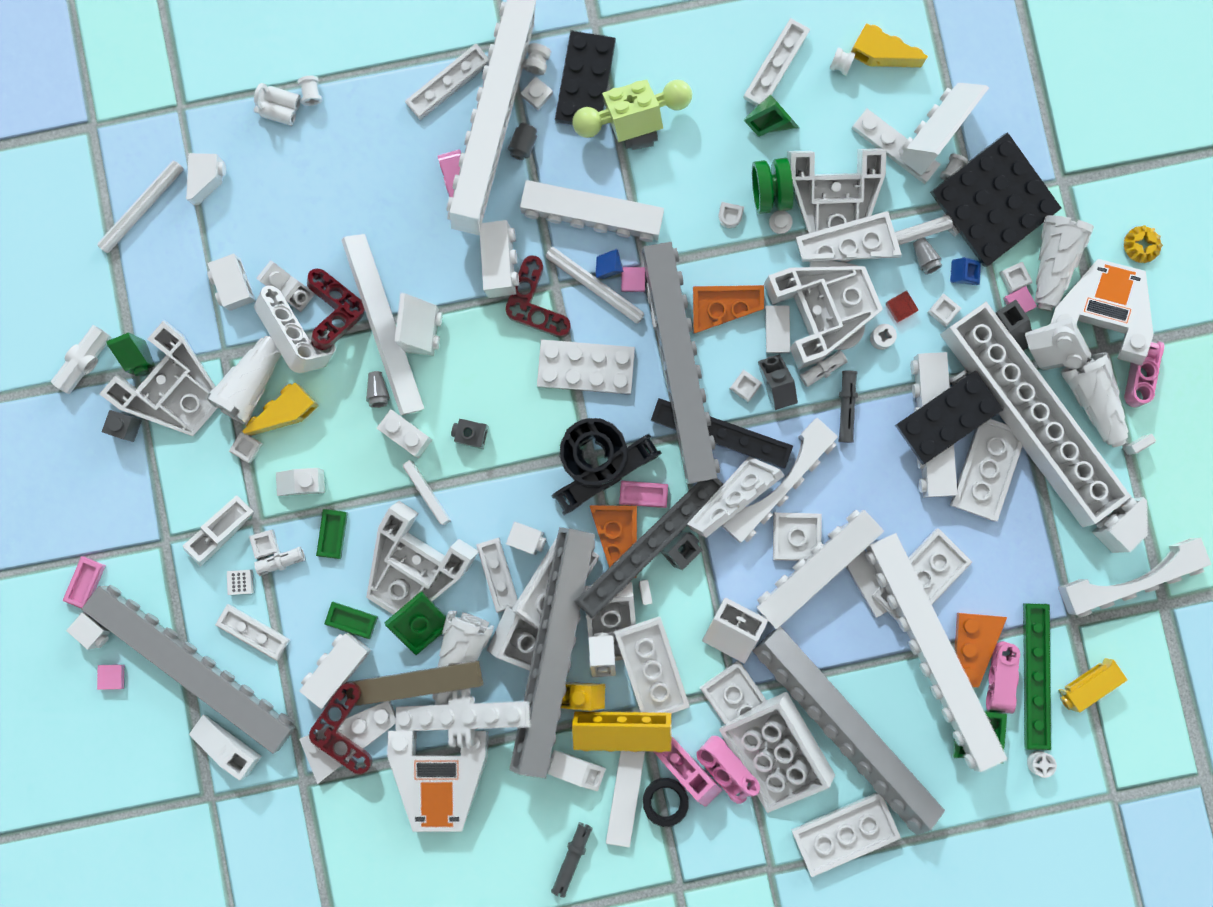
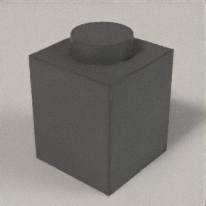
[101,410,142,442]

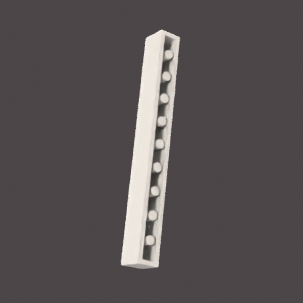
[865,533,1008,772]

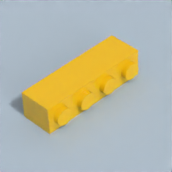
[572,711,672,752]

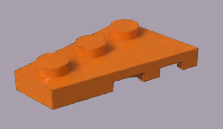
[693,285,764,334]
[589,505,637,578]
[954,613,1007,688]

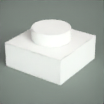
[520,76,553,111]

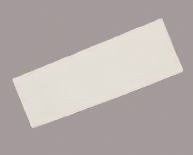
[183,495,254,567]

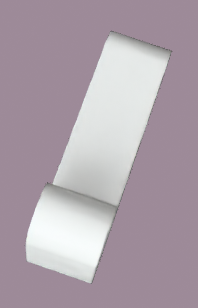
[254,286,336,373]

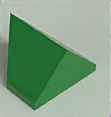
[744,94,800,137]

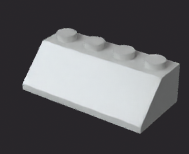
[899,82,989,176]

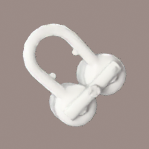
[253,83,301,126]

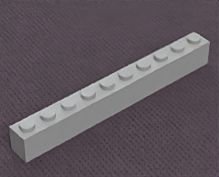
[642,241,720,484]
[509,527,595,778]
[81,585,296,754]
[753,626,945,835]

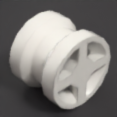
[829,47,855,76]
[870,324,897,350]
[1027,751,1057,778]

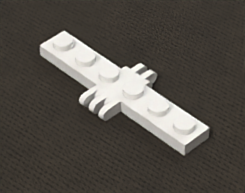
[396,688,530,747]

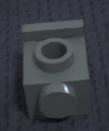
[451,418,489,449]
[661,531,702,570]

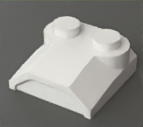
[1025,317,1091,370]

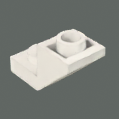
[256,260,315,312]
[547,750,606,791]

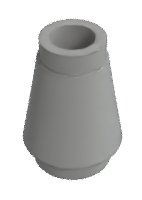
[913,238,942,274]
[366,371,390,408]

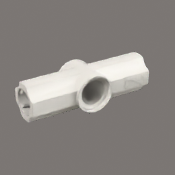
[51,325,112,394]

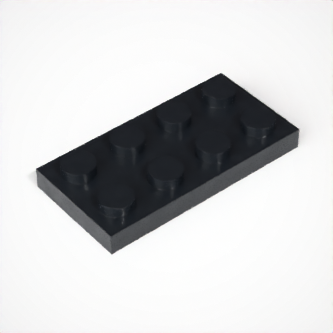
[555,30,616,125]
[895,371,1003,465]

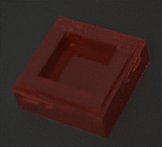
[885,290,919,323]

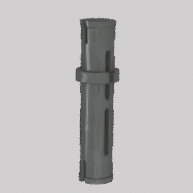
[838,370,858,443]
[551,822,593,898]

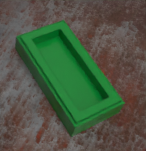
[316,509,348,559]
[324,601,378,639]

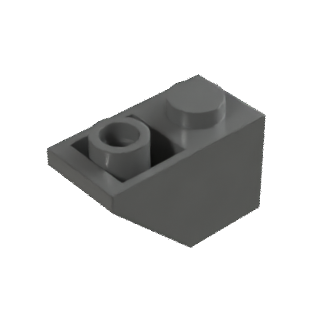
[995,300,1032,351]
[758,354,798,410]

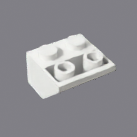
[1092,497,1148,553]
[702,597,768,664]

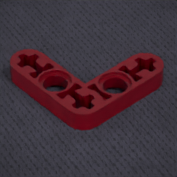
[505,255,571,338]
[306,268,365,350]
[309,682,373,774]

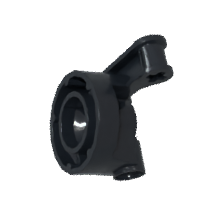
[551,418,662,516]

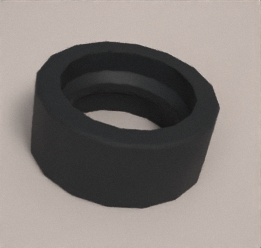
[643,778,689,827]

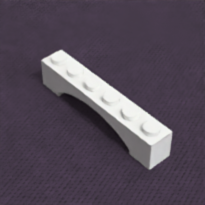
[721,417,838,543]
[1058,537,1212,618]

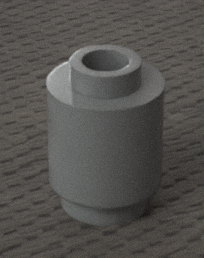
[508,123,537,160]
[624,131,658,150]

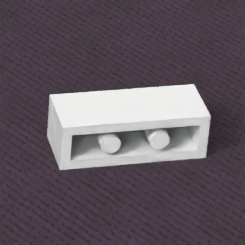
[480,220,519,298]
[299,633,372,709]

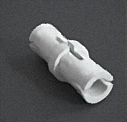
[799,350,848,388]
[254,546,306,576]

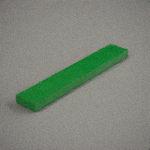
[1023,603,1051,750]

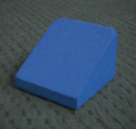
[596,249,624,279]
[950,257,981,285]

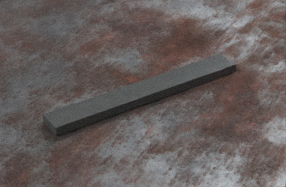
[575,478,723,619]

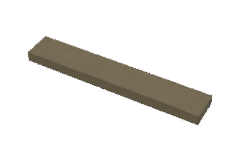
[344,661,484,706]

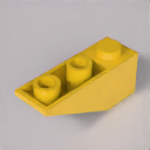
[851,23,928,68]
[242,382,319,436]
[560,682,605,711]

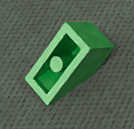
[106,332,155,376]

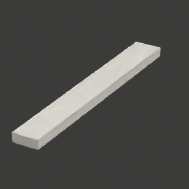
[341,234,424,416]

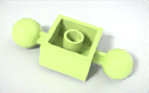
[572,79,692,142]

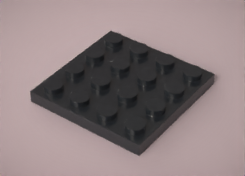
[930,132,1062,267]

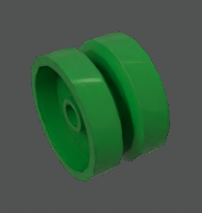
[751,157,793,214]

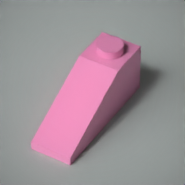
[653,736,723,807]

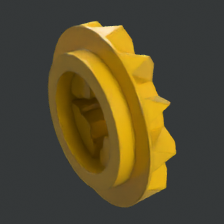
[1124,225,1163,263]

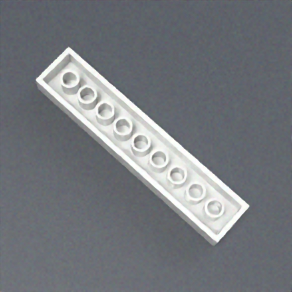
[446,0,536,235]
[940,301,1132,527]

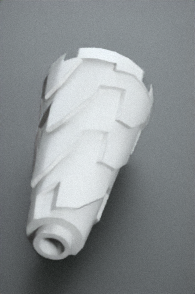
[1035,215,1094,311]
[205,336,281,425]
[1060,352,1129,448]
[432,611,494,705]

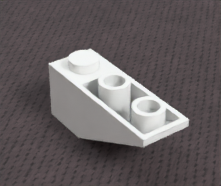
[189,714,262,781]

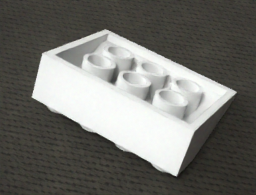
[719,691,835,813]

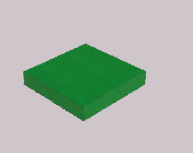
[384,591,447,655]

